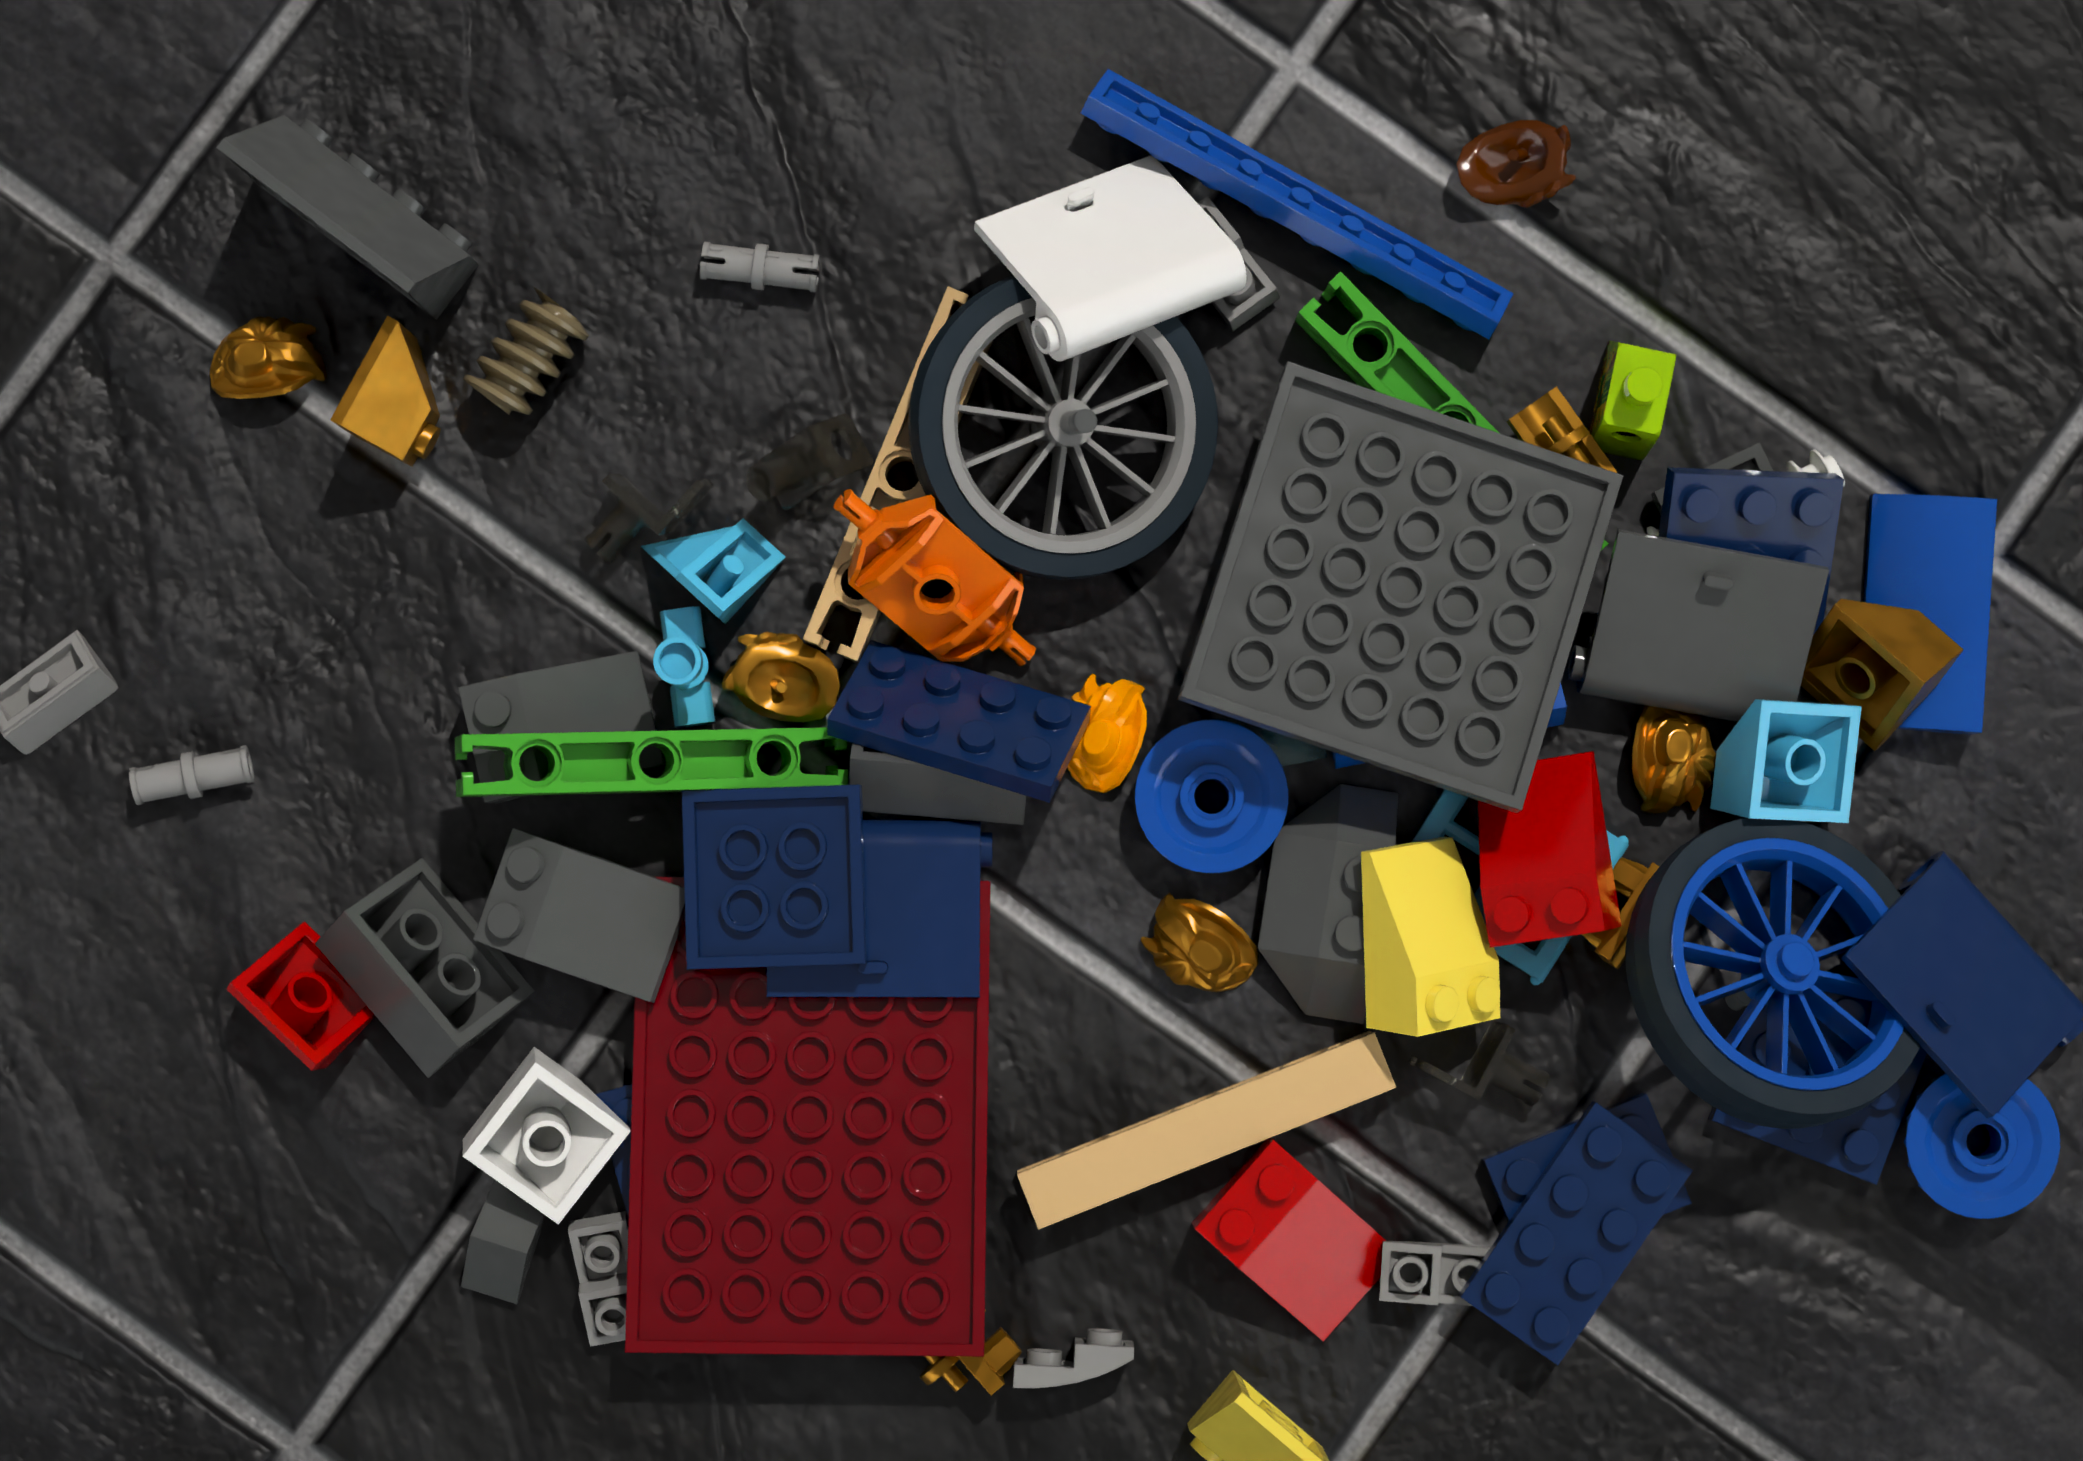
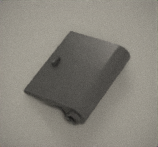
[1568,529,1829,722]

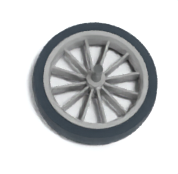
[908,276,1218,580]

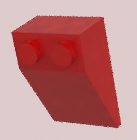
[1478,751,1622,947]
[1192,1137,1386,1342]

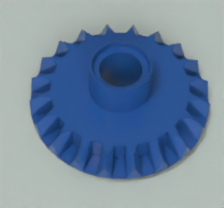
[1135,720,1288,873]
[1903,1074,2060,1219]

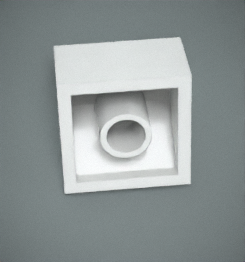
[463,1047,631,1225]

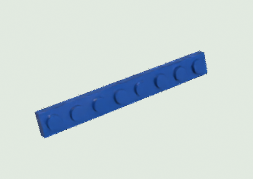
[1081,69,1514,340]

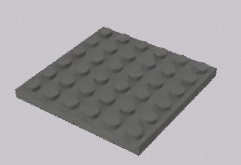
[1177,361,1623,813]

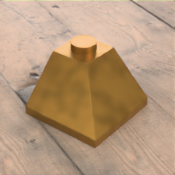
[330,315,441,467]
[1801,599,1964,751]

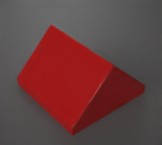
[226,921,376,1071]

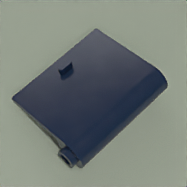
[767,820,993,997]
[1841,851,2083,1118]

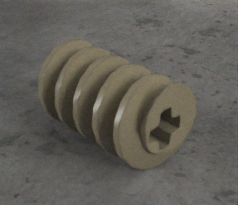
[463,286,589,415]

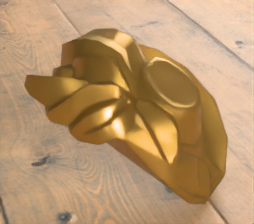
[210,316,327,399]
[722,632,840,723]
[1632,706,1716,813]
[1141,893,1258,992]

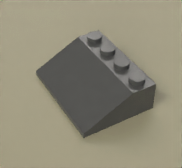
[216,115,478,320]

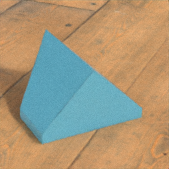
[641,518,786,624]

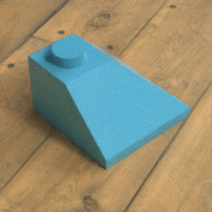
[1710,699,1862,823]

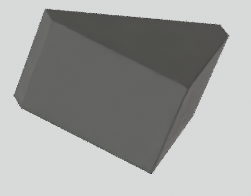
[461,1179,546,1304]

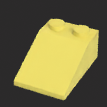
[1361,837,1500,1037]
[1187,1370,1329,1461]

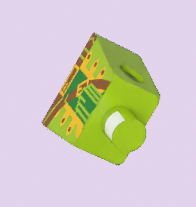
[1589,340,1676,461]

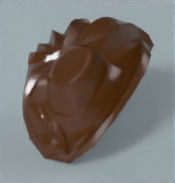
[1456,120,1576,208]

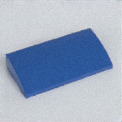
[1863,494,1997,735]

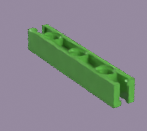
[1295,271,1608,552]
[455,727,848,797]

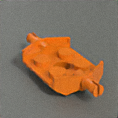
[833,489,1036,666]

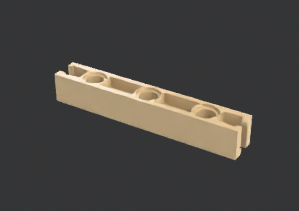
[803,286,993,664]
[1017,1030,1397,1230]

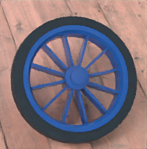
[1625,818,1920,1129]

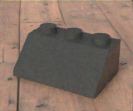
[849,743,1026,825]
[315,858,534,1078]

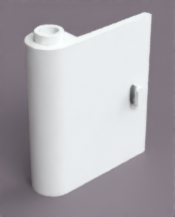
[974,155,1247,362]

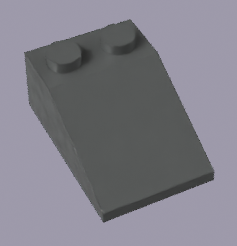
[458,651,665,804]
[473,828,685,1003]

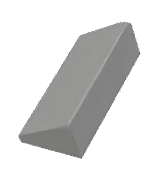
[0,630,118,755]

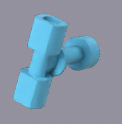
[653,606,715,728]

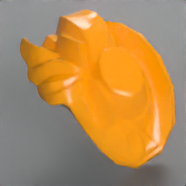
[1067,674,1147,793]

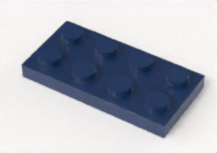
[827,640,1091,803]
[1458,1101,1693,1366]

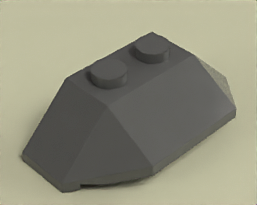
[1257,784,1398,1024]

